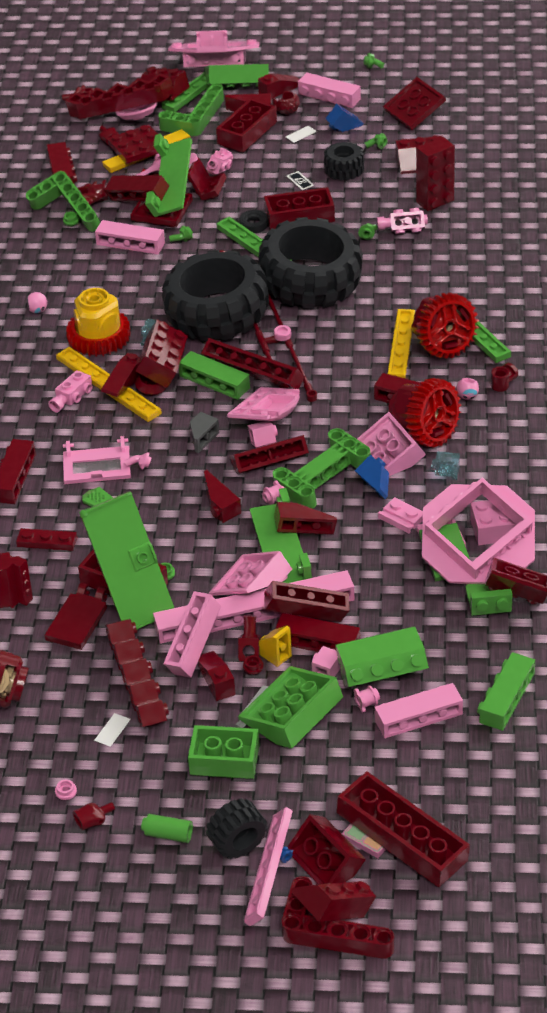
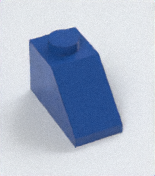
[325,104,364,132]
[355,455,389,499]

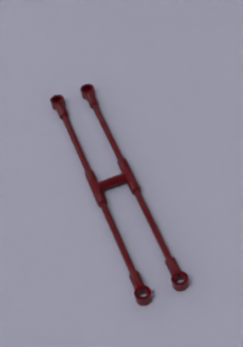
[253,294,317,402]

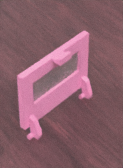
[63,436,131,484]

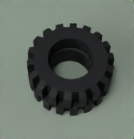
[324,142,364,180]
[206,798,268,859]

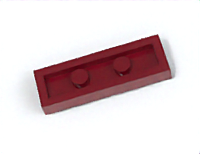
[16,528,77,551]

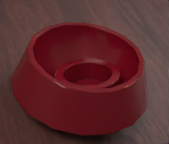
[135,374,166,395]

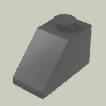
[190,412,220,453]

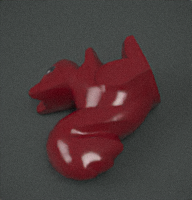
[78,180,109,205]

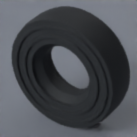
[239,210,268,233]

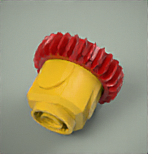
[66,288,131,357]

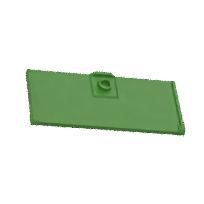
[79,491,174,629]

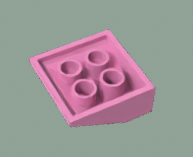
[357,412,426,476]
[209,551,292,596]

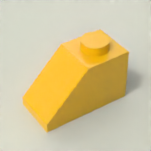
[259,626,292,667]

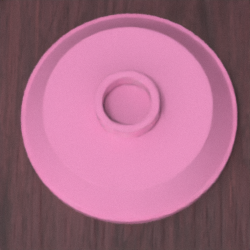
[116,103,157,120]

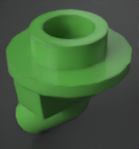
[364,53,385,68]
[365,133,387,149]
[358,223,377,240]
[169,226,193,242]

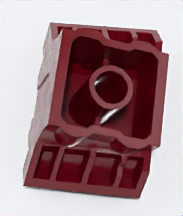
[0,552,33,608]

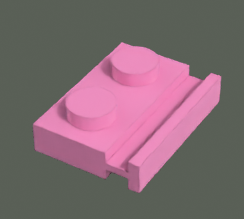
[378,497,423,534]

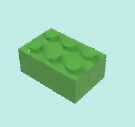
[188,725,259,779]

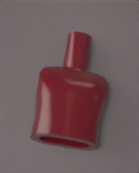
[99,126,119,145]
[73,802,115,831]

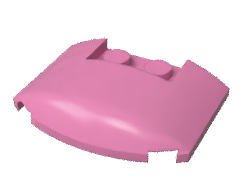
[227,387,300,421]

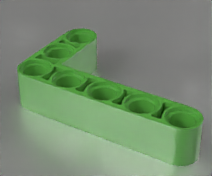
[158,83,224,136]
[26,171,100,232]

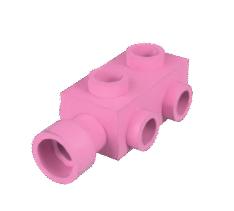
[206,148,233,175]
[377,208,428,234]
[48,370,92,413]

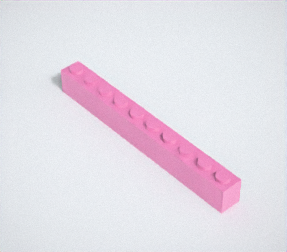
[153,570,355,644]

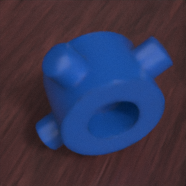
[280,846,293,863]

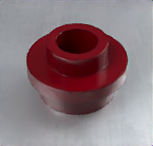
[243,655,264,674]

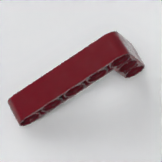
[282,876,394,959]

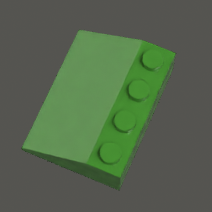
[238,666,343,749]

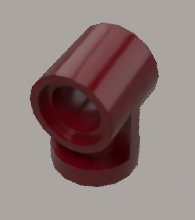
[491,362,518,392]

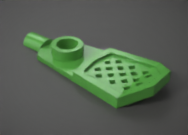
[82,487,113,507]

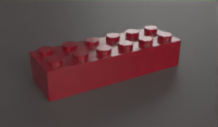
[336,771,470,887]

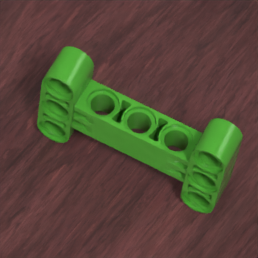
[272,428,371,509]

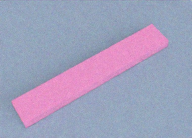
[244,807,292,926]

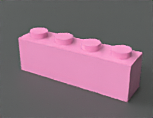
[298,72,361,108]
[95,220,165,255]
[163,591,221,678]
[375,683,463,739]

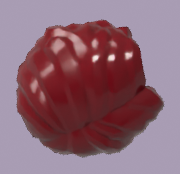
[272,91,300,115]

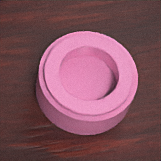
[274,325,291,341]

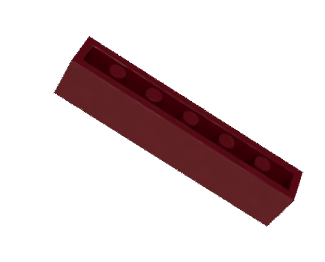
[201,338,305,389]

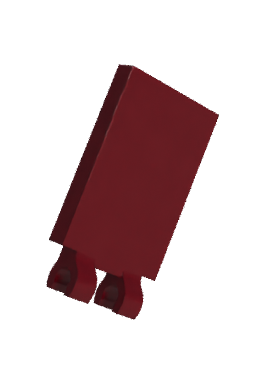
[44,582,108,650]

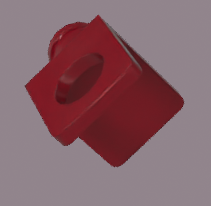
[238,615,261,661]

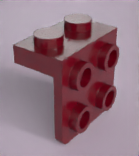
[187,158,227,201]

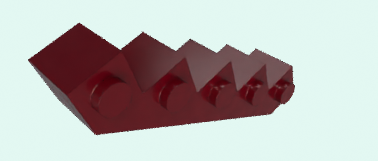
[65,73,174,119]
[105,619,169,727]

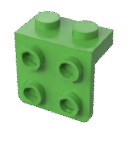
[466,584,512,616]

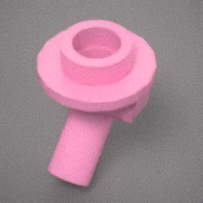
[124,452,151,470]

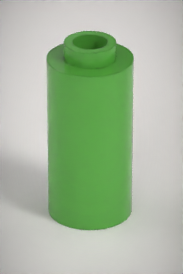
[141,814,193,843]

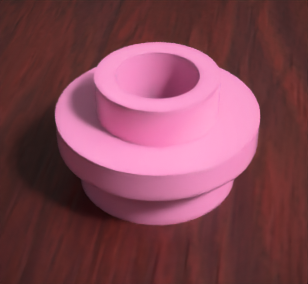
[55,779,77,800]

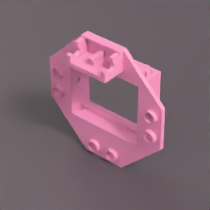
[168,30,260,67]
[422,477,535,584]

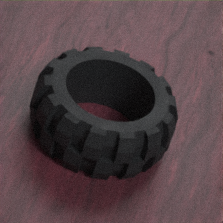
[258,217,363,309]
[162,250,269,341]

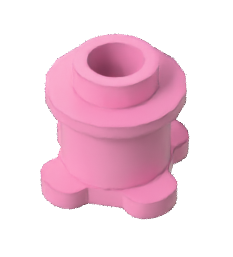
[262,480,284,505]
[354,685,380,713]

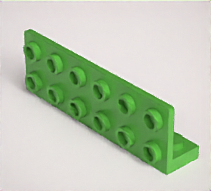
[145,133,192,217]
[250,488,312,583]

